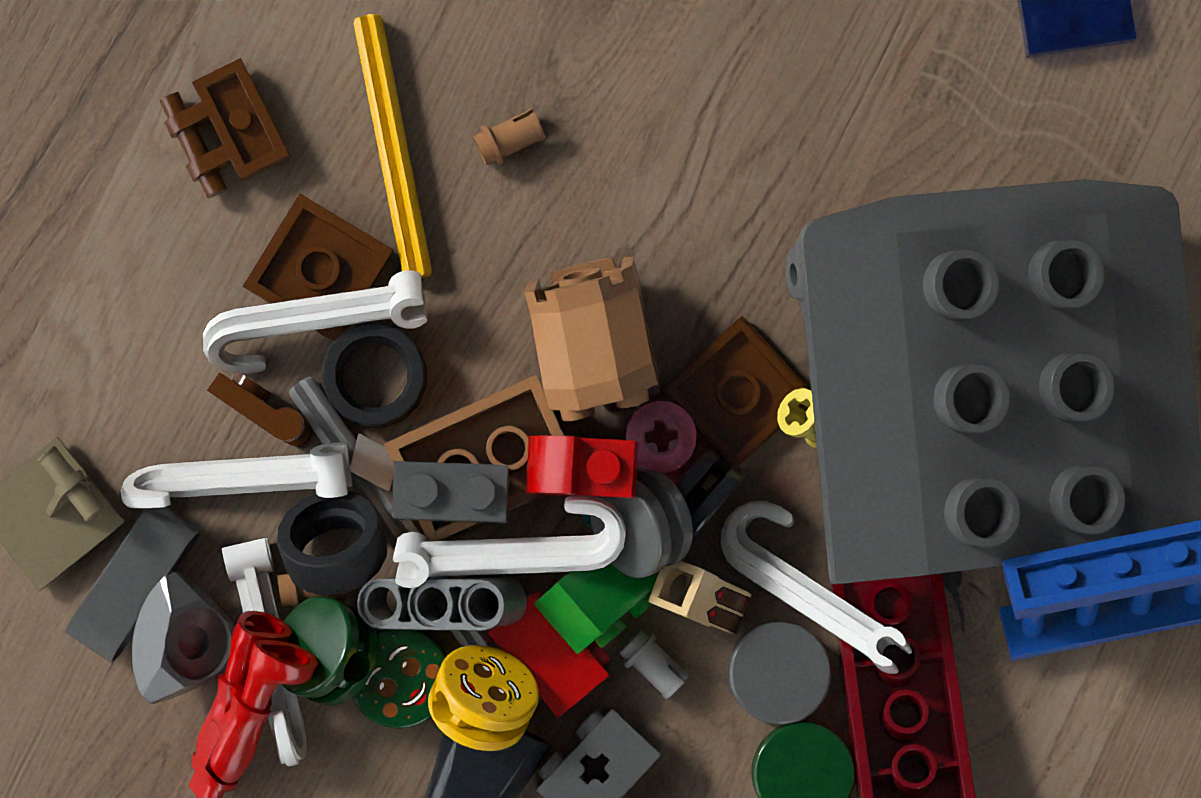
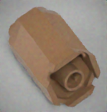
[524,257,659,421]

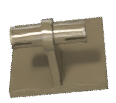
[0,437,127,591]

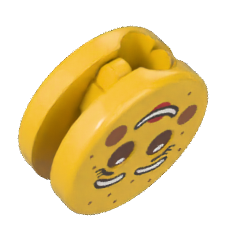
[428,645,539,751]

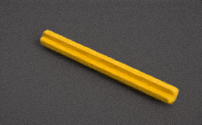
[353,14,432,279]

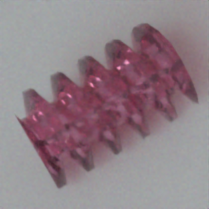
[625,401,697,476]

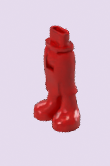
[189,610,318,798]

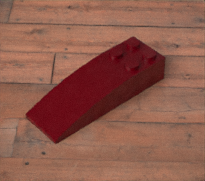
[831,573,976,798]

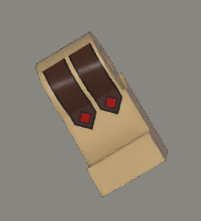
[648,561,752,635]

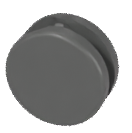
[590,467,693,578]
[727,622,831,725]

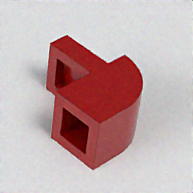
[526,435,639,499]

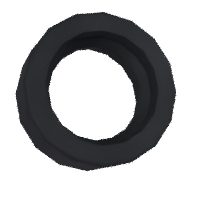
[322,323,427,427]
[277,491,387,595]

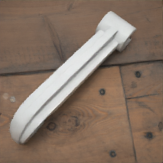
[203,270,427,374]
[120,443,353,508]
[393,495,626,588]
[721,501,912,674]
[222,538,307,767]

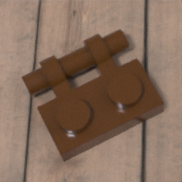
[160,58,291,198]

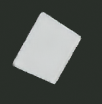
[349,434,394,491]

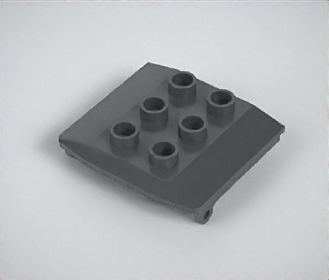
[785,179,1201,584]

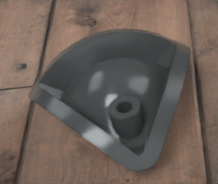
[132,572,237,704]

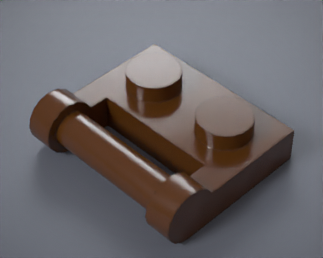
[207,371,313,446]

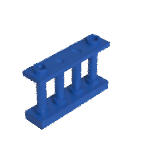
[998,520,1201,662]

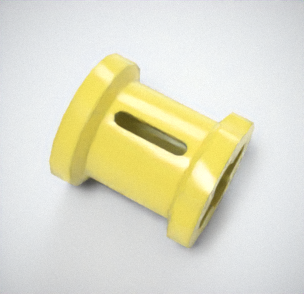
[777,388,817,450]

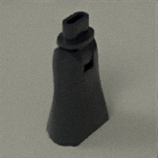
[425,730,551,798]

